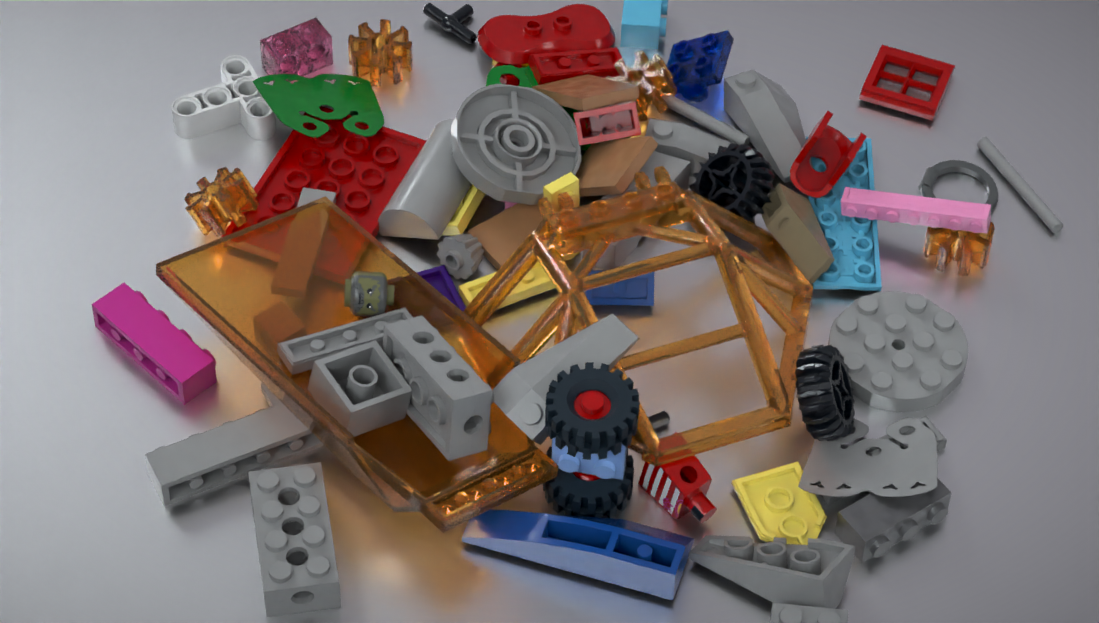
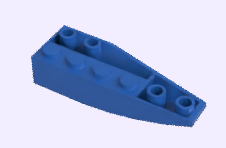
[462,509,694,600]

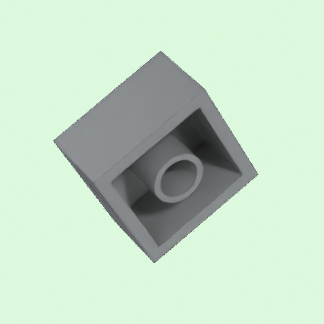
[308,340,413,440]

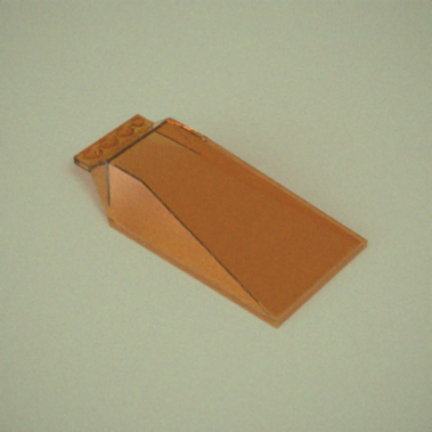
[156,196,558,533]

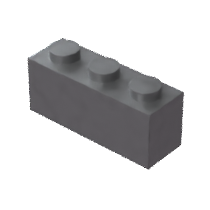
[835,478,951,563]

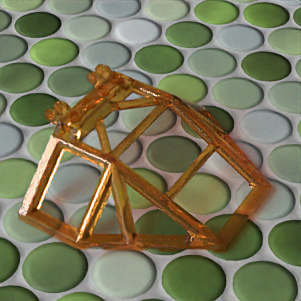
[454,166,813,466]

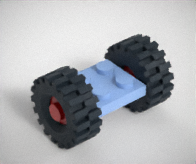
[543,362,640,518]

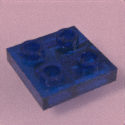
[659,30,734,103]

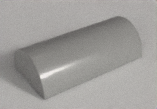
[378,119,472,240]

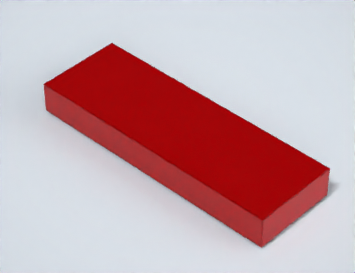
[528,47,628,85]

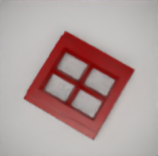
[859,45,955,121]

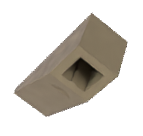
[761,183,835,283]

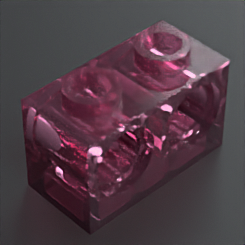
[260,18,333,82]

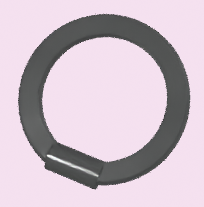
[919,160,999,212]

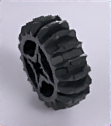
[688,143,776,233]
[794,345,855,441]

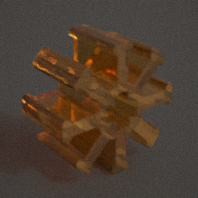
[348,19,413,87]
[606,50,677,122]
[184,167,259,237]
[923,222,995,276]

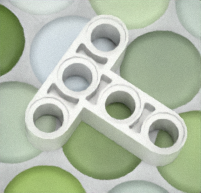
[172,55,276,141]

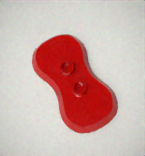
[477,4,616,65]

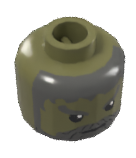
[344,271,394,317]

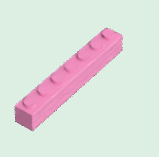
[841,187,991,233]

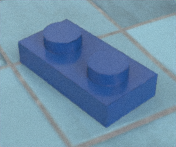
[585,270,655,306]

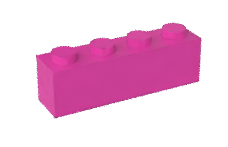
[92,282,217,405]

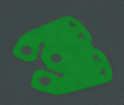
[253,74,384,138]

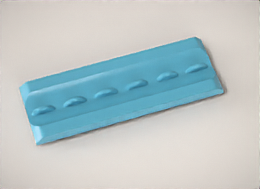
[806,137,882,291]

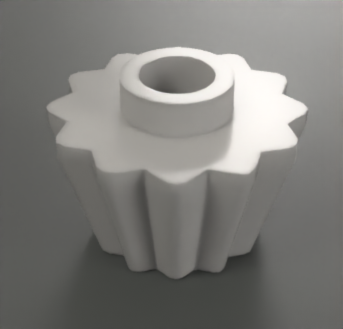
[436,234,484,280]

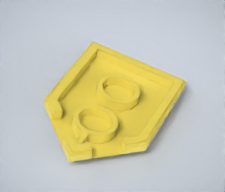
[731,461,827,545]

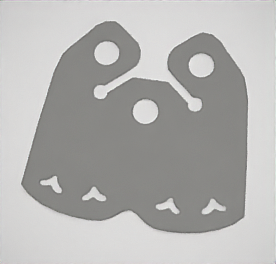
[798,417,938,497]

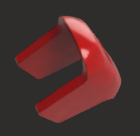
[790,111,867,198]

